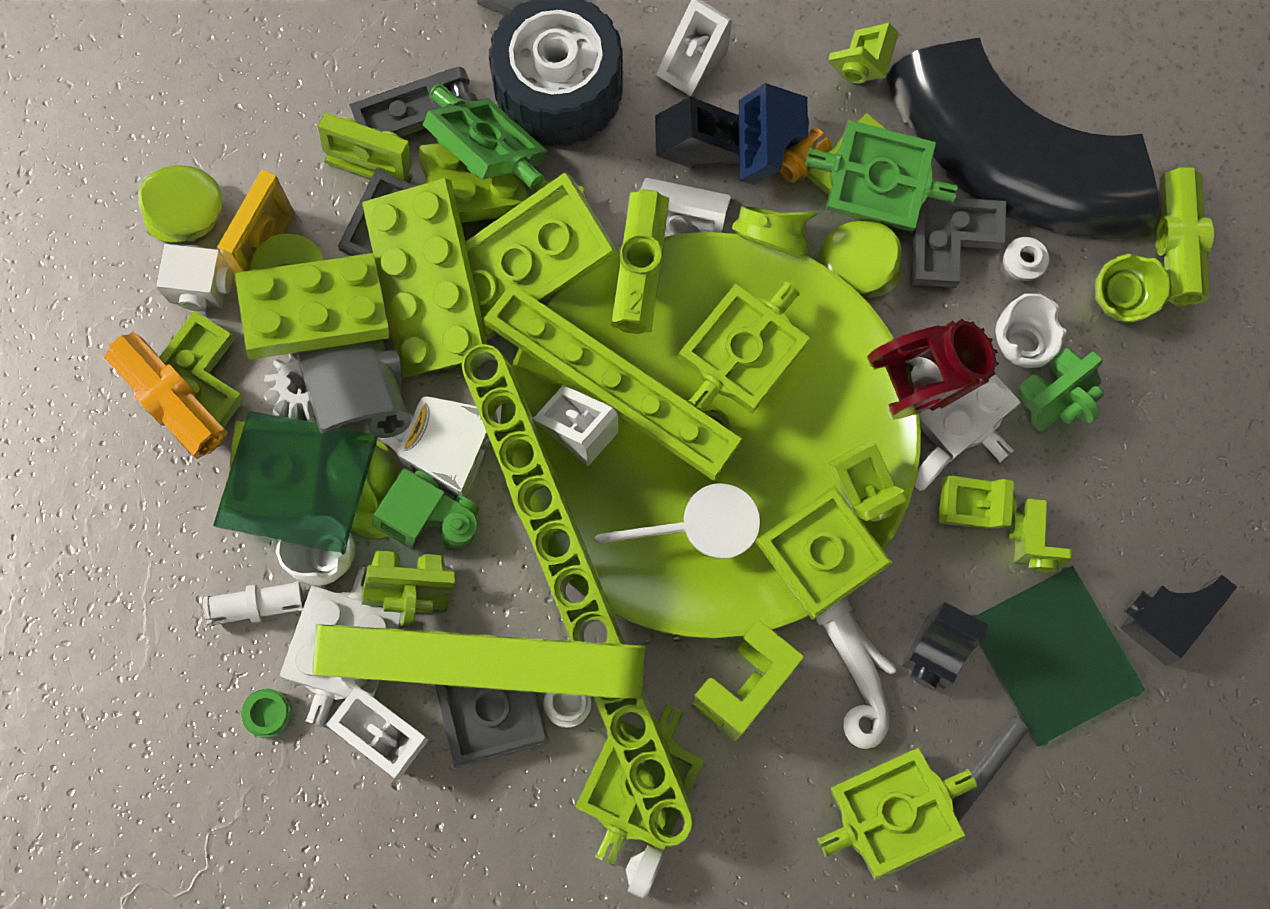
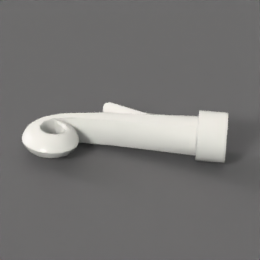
[816,597,897,749]

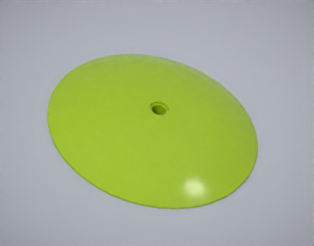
[500,232,921,639]

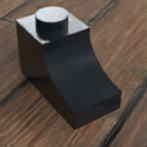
[655,96,740,167]
[1120,575,1237,665]
[902,601,989,690]

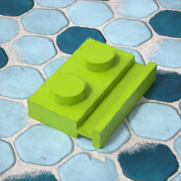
[317,112,413,183]

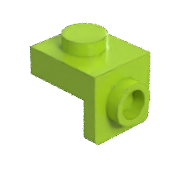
[828,23,899,84]
[828,441,908,521]
[938,475,1017,530]
[1009,498,1072,573]

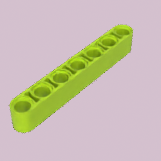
[312,624,645,699]

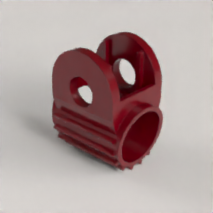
[867,319,999,420]

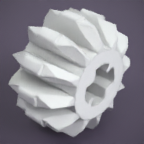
[264,353,317,426]

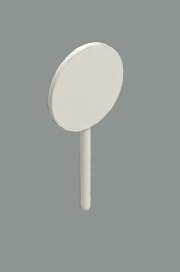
[595,484,760,559]

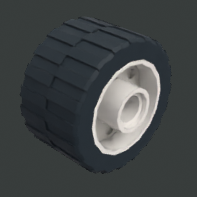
[489,0,623,146]

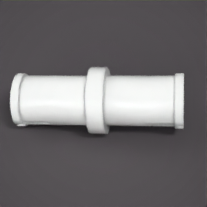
[203,581,304,627]

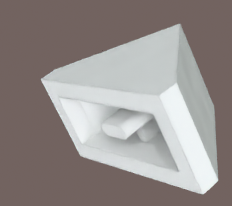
[656,0,732,96]
[533,385,618,467]
[326,685,429,780]

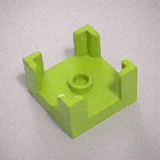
[691,618,804,742]

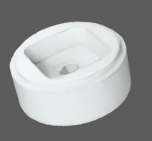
[914,446,951,492]
[625,845,664,899]

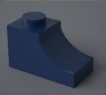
[739,83,809,185]

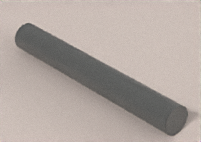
[952,717,1029,823]

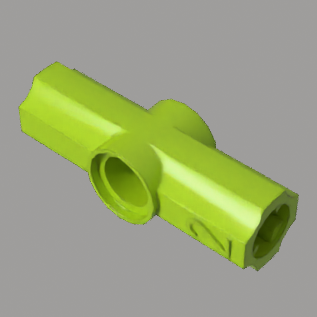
[1156,167,1214,306]
[611,189,670,334]

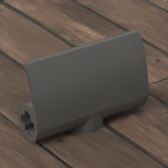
[296,339,411,438]

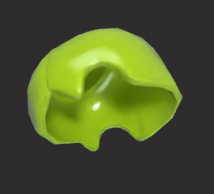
[1095,254,1170,323]

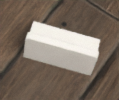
[640,178,731,236]

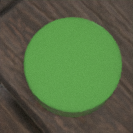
[241,689,293,738]

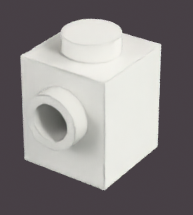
[156,244,233,311]

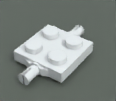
[909,357,1021,463]
[279,567,401,727]

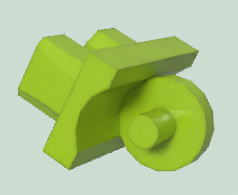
[362,550,455,627]

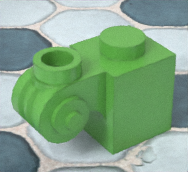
[372,468,480,550]

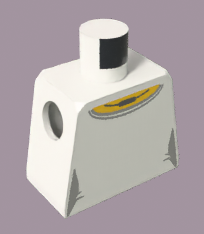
[392,396,499,498]

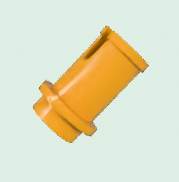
[779,128,832,183]

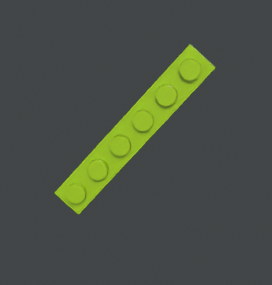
[484,283,742,481]

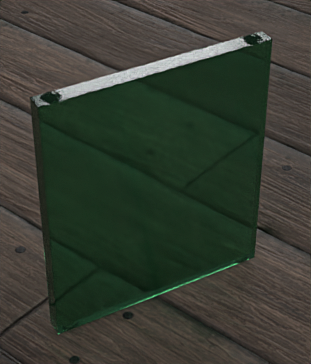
[213,411,378,555]
[972,565,1146,747]

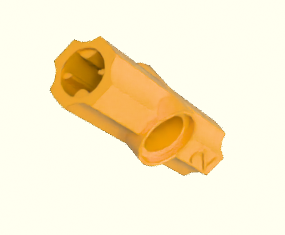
[104,331,228,459]

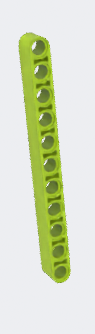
[462,344,696,846]

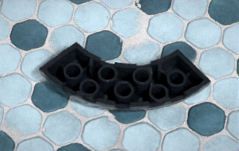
[886,37,1159,239]

